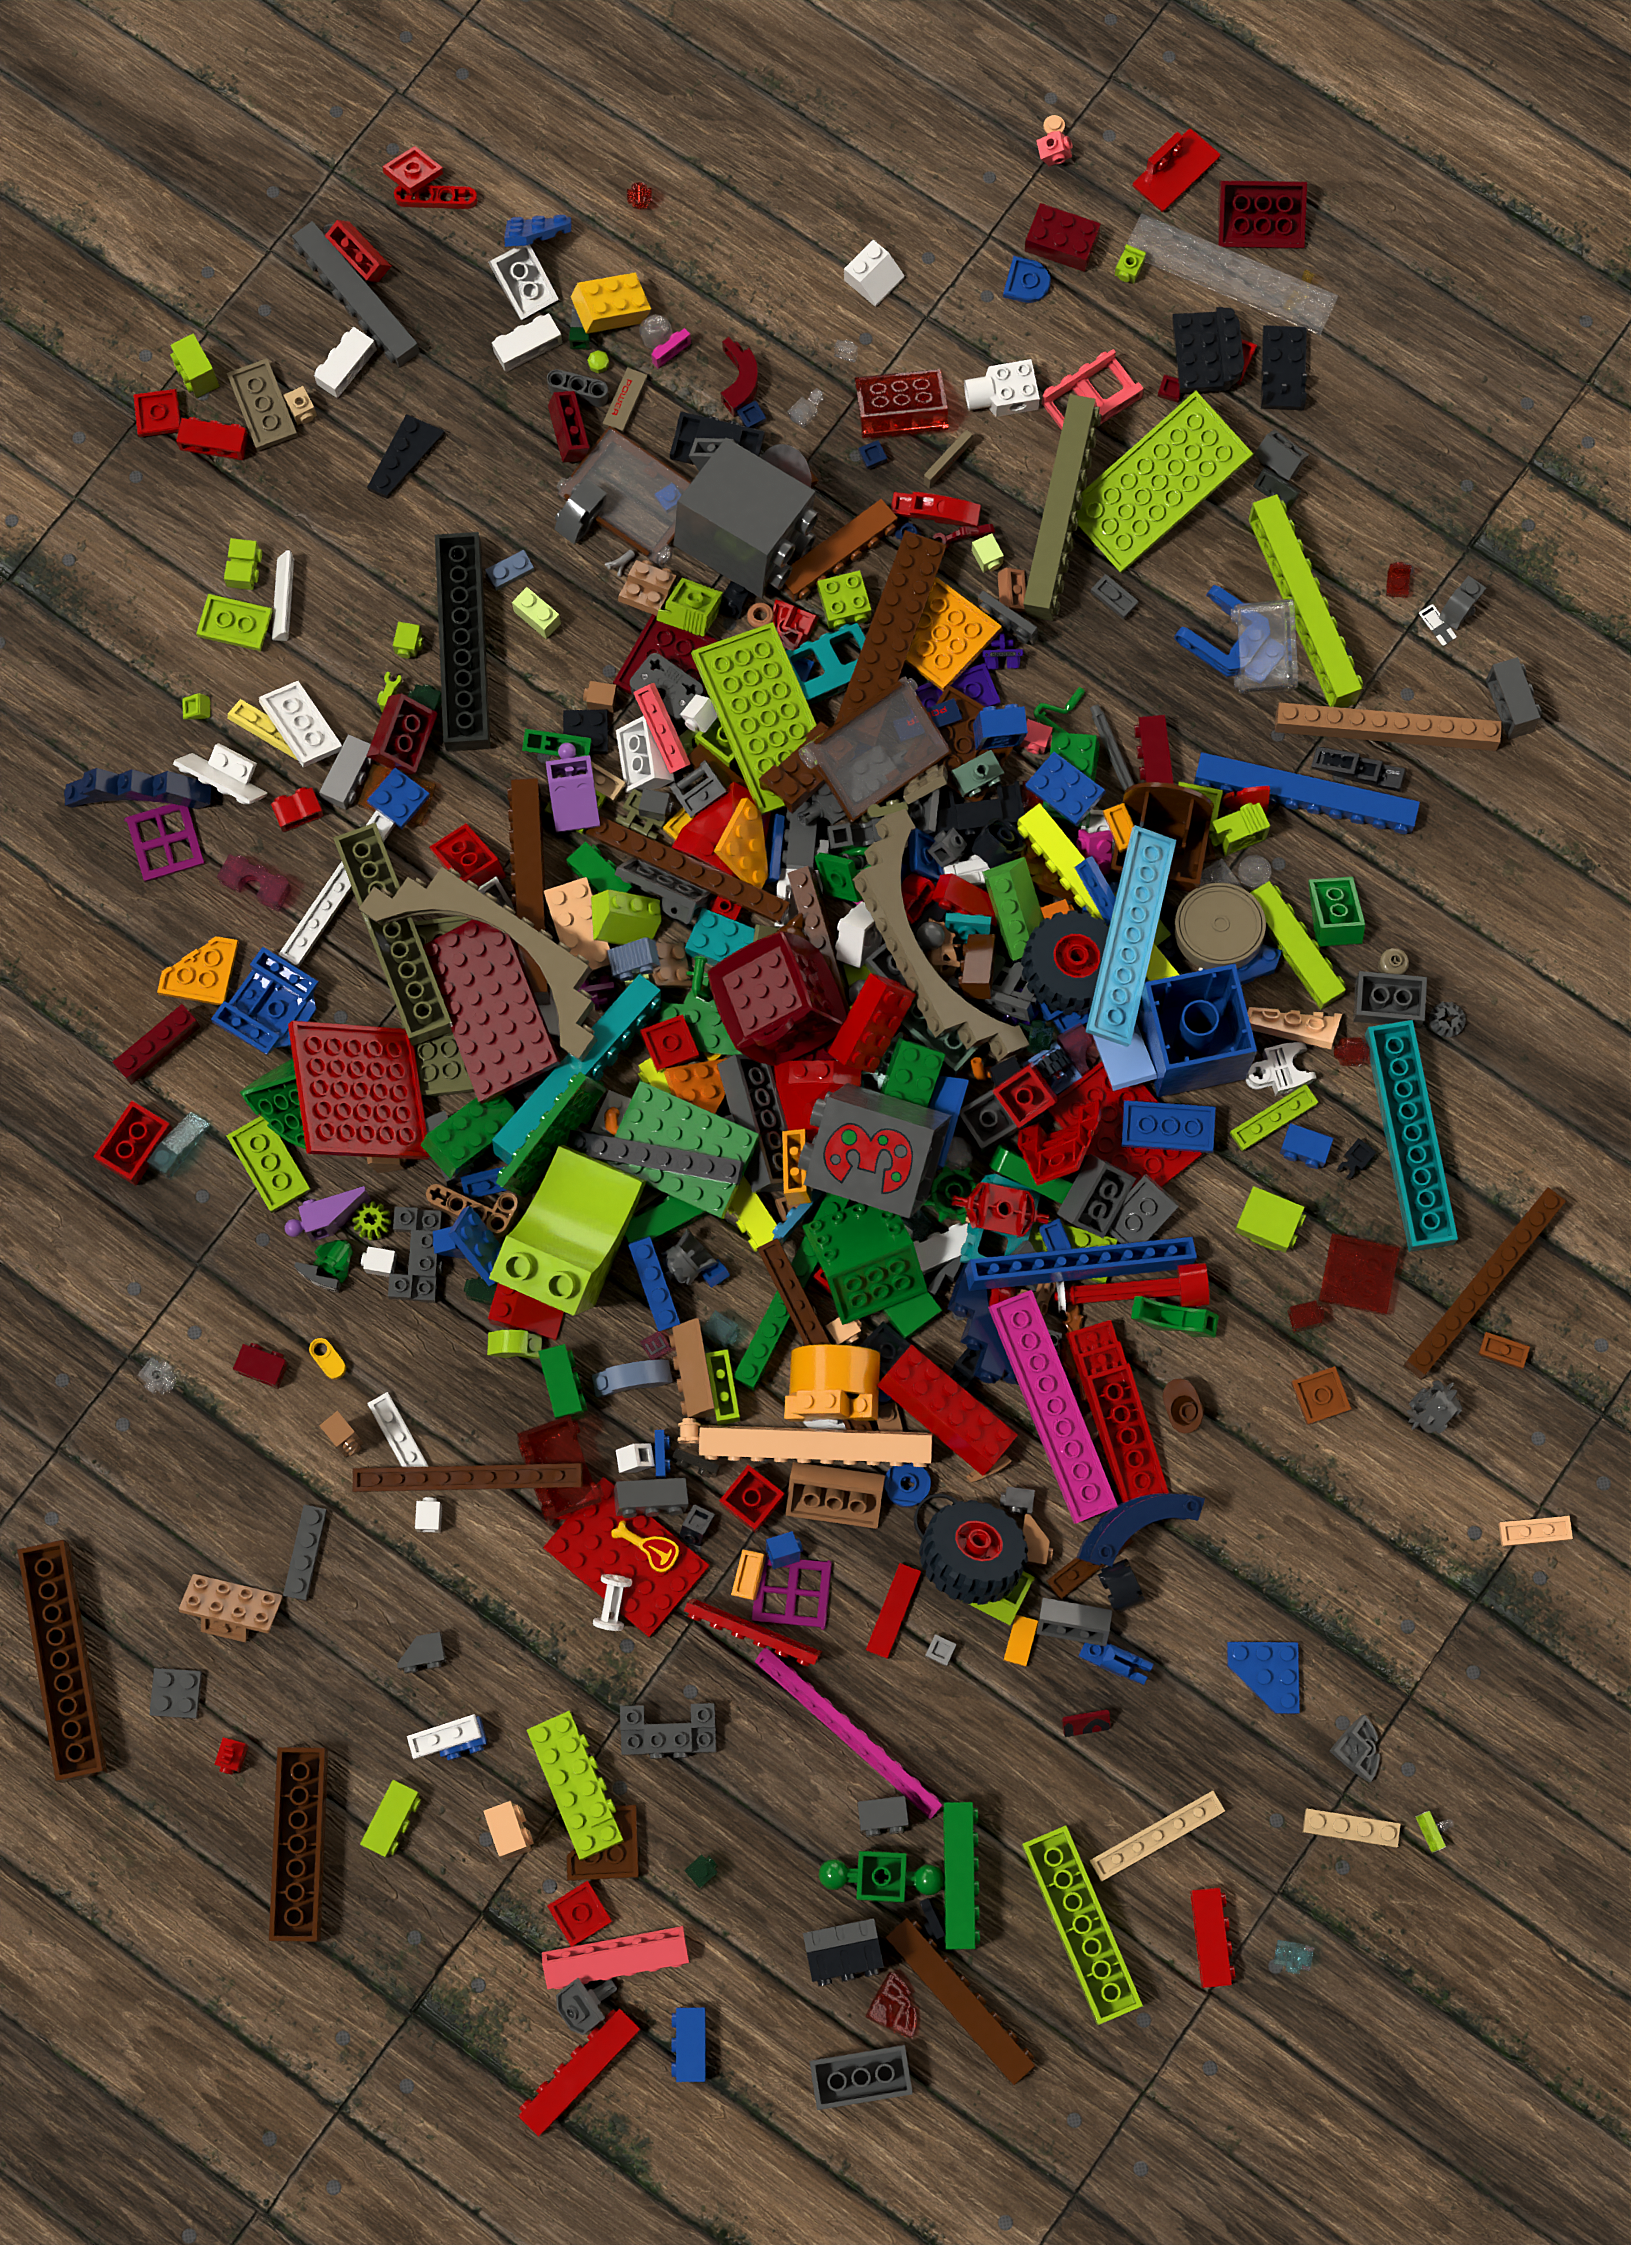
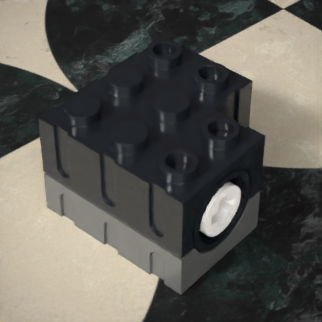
[803,1919,884,1987]

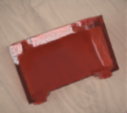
[517,1415,604,1526]

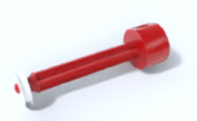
[1054,1263,1209,1312]

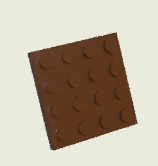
[902,685,1014,802]

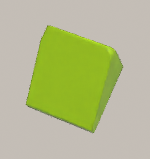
[183,693,211,720]

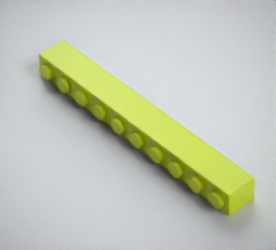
[1017,803,1179,982]
[638,1058,777,1252]

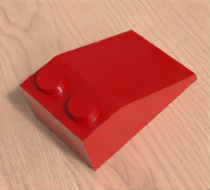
[429,823,506,887]
[488,1283,564,1341]

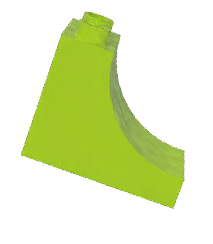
[489,1145,647,1316]

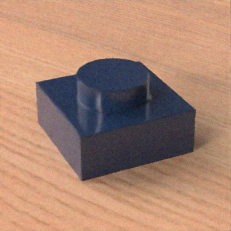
[737,400,766,428]
[858,440,887,470]

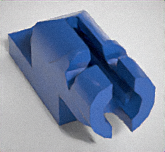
[1078,1643,1153,1685]

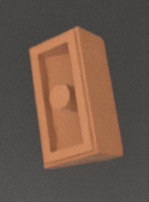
[998,567,1026,613]

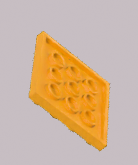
[905,577,1003,691]

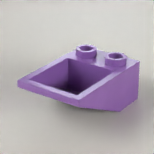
[546,743,600,833]
[285,1186,371,1242]

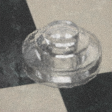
[1238,855,1271,889]

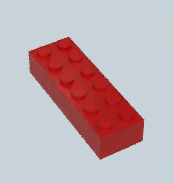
[877,1344,1018,1476]

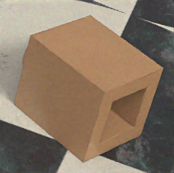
[583,681,617,713]

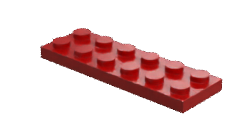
[684,1598,822,1667]

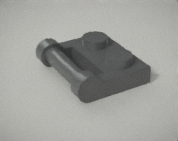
[670,760,728,818]

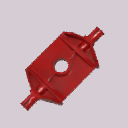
[952,1182,1049,1238]

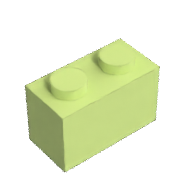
[512,587,561,639]

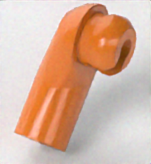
[971,1057,992,1080]
[604,1107,620,1136]

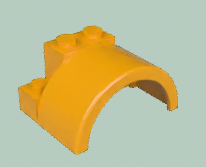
[784,1344,880,1422]

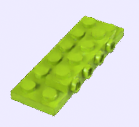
[527,1710,624,1861]

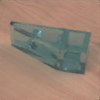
[147,1112,210,1179]

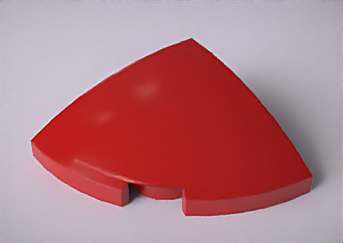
[773,599,819,651]
[1221,786,1270,815]

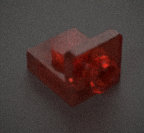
[1386,562,1412,598]

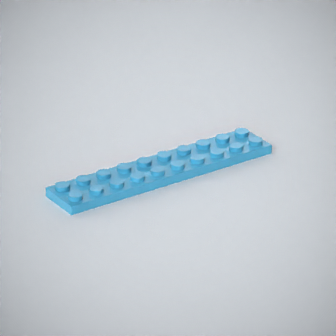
[1086,825,1176,1047]

